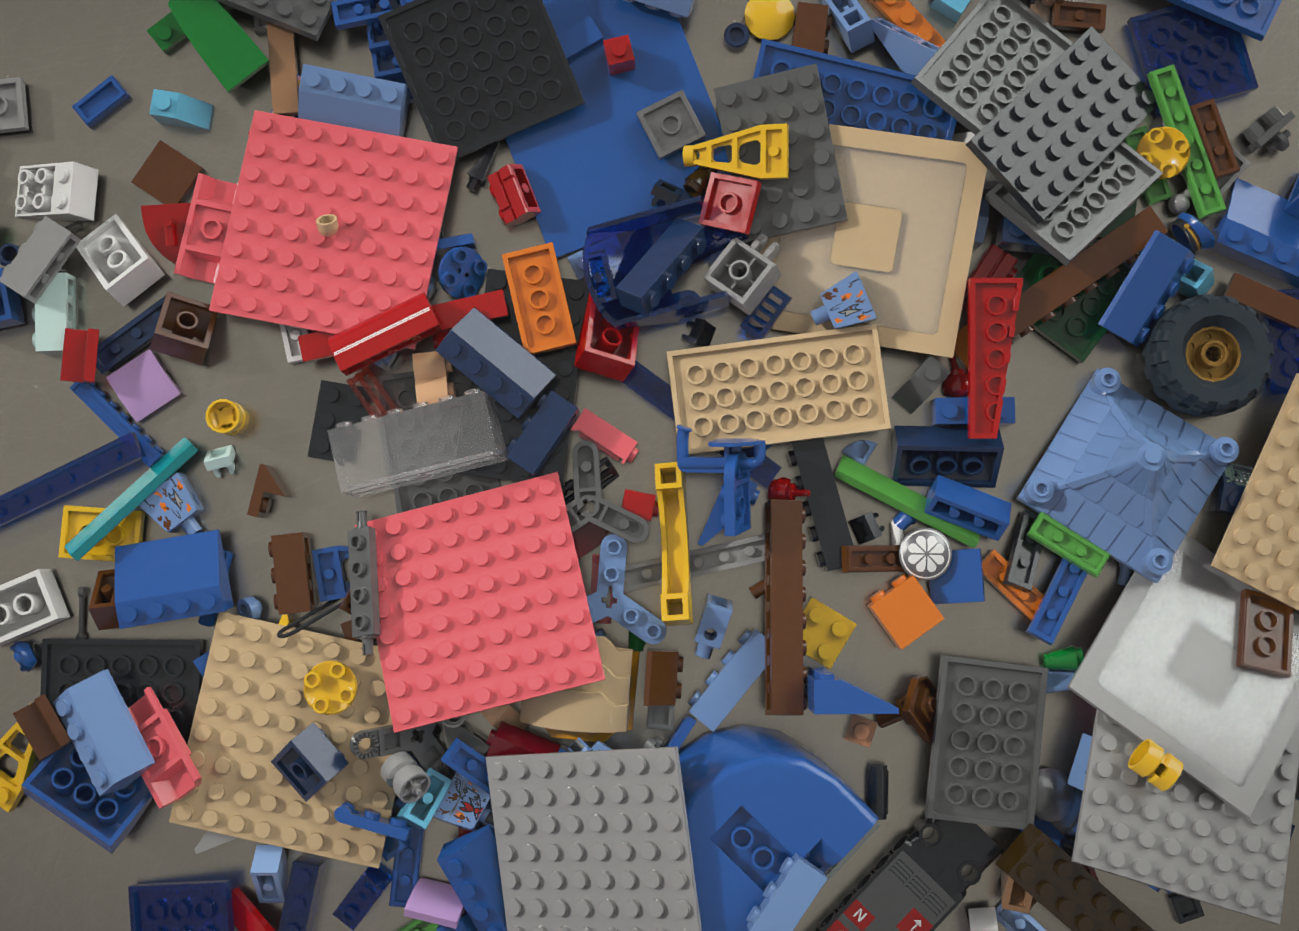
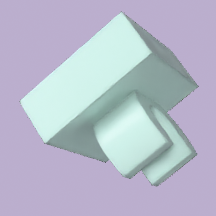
[204,445,236,478]

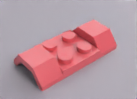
[174,173,238,285]
[128,687,202,809]

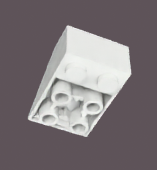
[15,162,99,222]

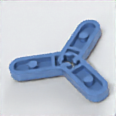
[587,534,666,644]

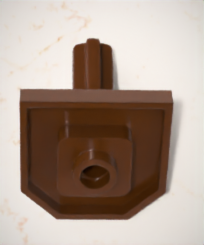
[876,676,937,743]

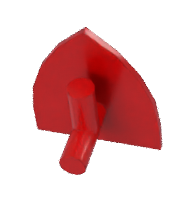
[141,203,191,264]

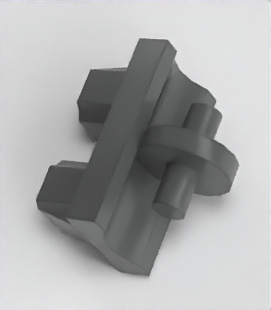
[1243,105,1296,153]

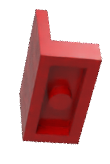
[60,328,99,384]

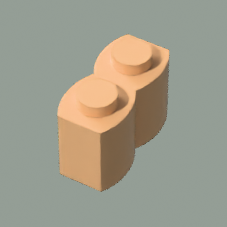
[412,351,456,408]

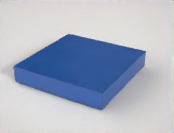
[929,548,985,604]

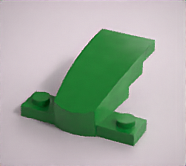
[146,0,270,94]

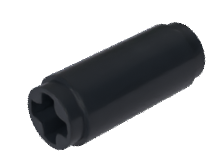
[867,764,889,820]

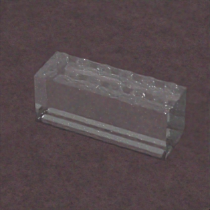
[328,389,508,498]

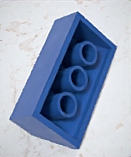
[1098,230,1195,348]
[437,824,507,931]

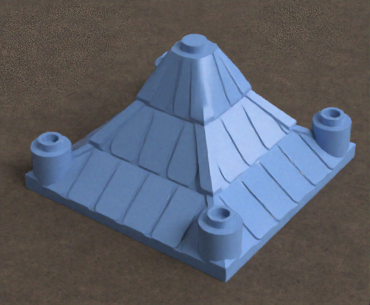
[1016,368,1239,584]

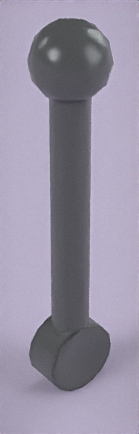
[76,587,87,639]

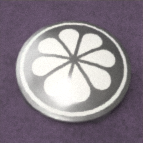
[899,528,952,581]

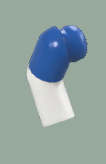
[890,511,917,545]

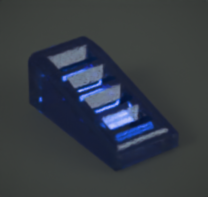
[740,285,792,339]

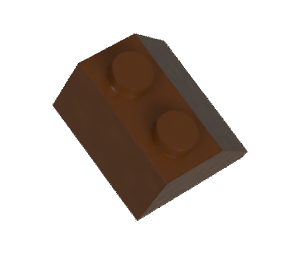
[149,291,218,365]
[643,648,684,706]

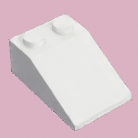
[76,214,165,307]

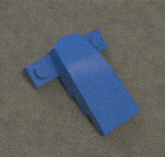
[331,0,415,104]

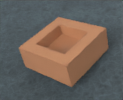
[843,714,877,748]

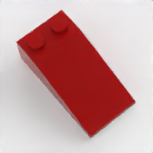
[574,266,641,382]

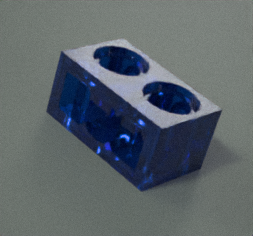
[332,867,393,931]

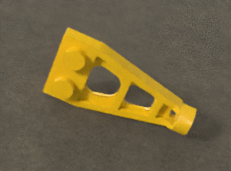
[683,123,789,180]
[0,722,36,813]

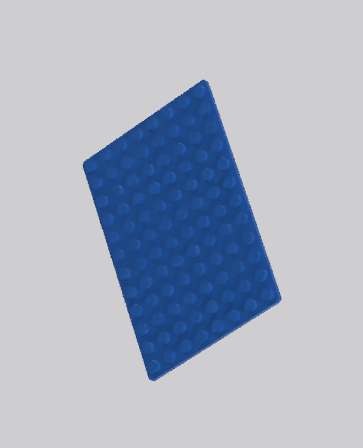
[505,0,731,258]

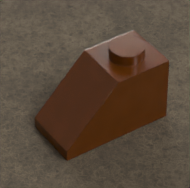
[88,569,119,630]

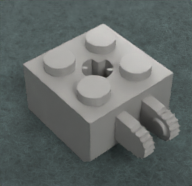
[703,233,782,316]

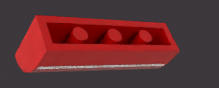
[328,292,443,376]

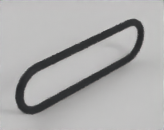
[277,599,342,638]

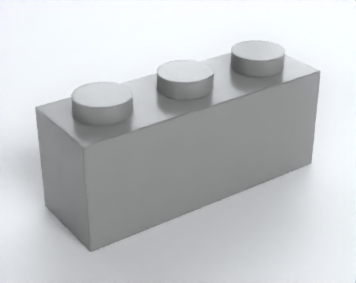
[0,216,81,303]

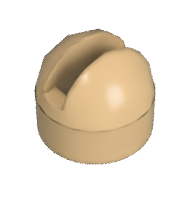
[316,214,339,237]

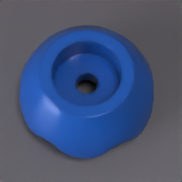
[10,641,37,673]

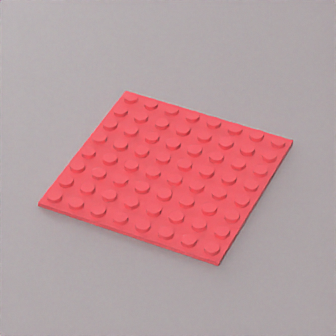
[209,110,458,350]
[355,472,606,733]

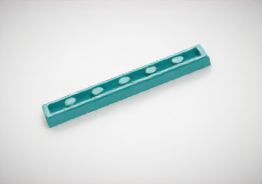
[64,437,198,561]

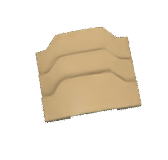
[520,636,633,733]

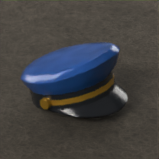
[1170,213,1216,259]

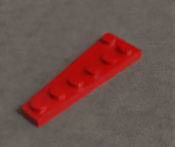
[968,278,1023,439]

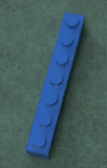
[70,382,164,468]

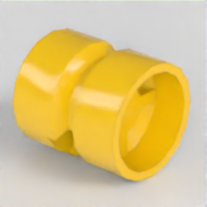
[206,399,249,436]
[1128,739,1183,791]

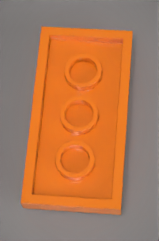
[501,242,577,355]

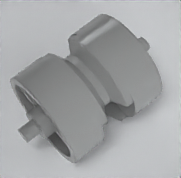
[380,751,431,803]

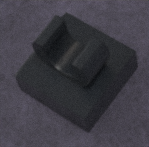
[651,179,683,213]
[682,318,716,348]
[849,511,885,545]

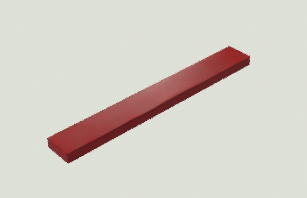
[298,289,509,363]

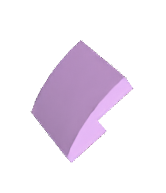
[106,348,181,422]
[404,877,465,929]

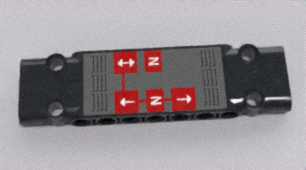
[813,818,1003,931]

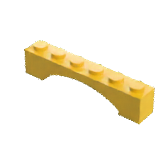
[655,462,693,626]

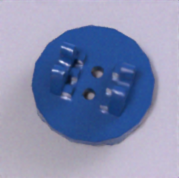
[438,246,487,299]

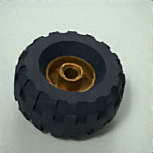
[1142,294,1274,417]

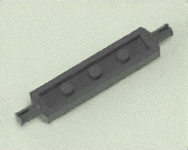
[348,510,381,656]

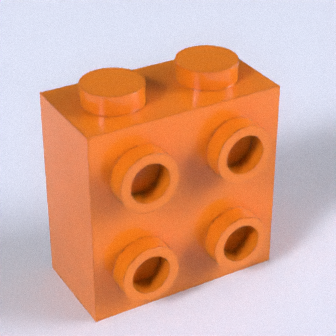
[867,574,945,650]

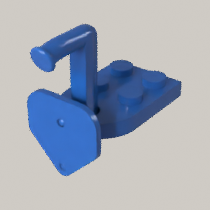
[676,425,766,536]

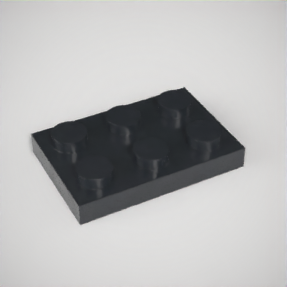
[307,380,374,466]

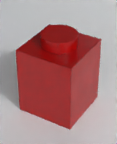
[603,35,635,76]
[621,489,659,522]

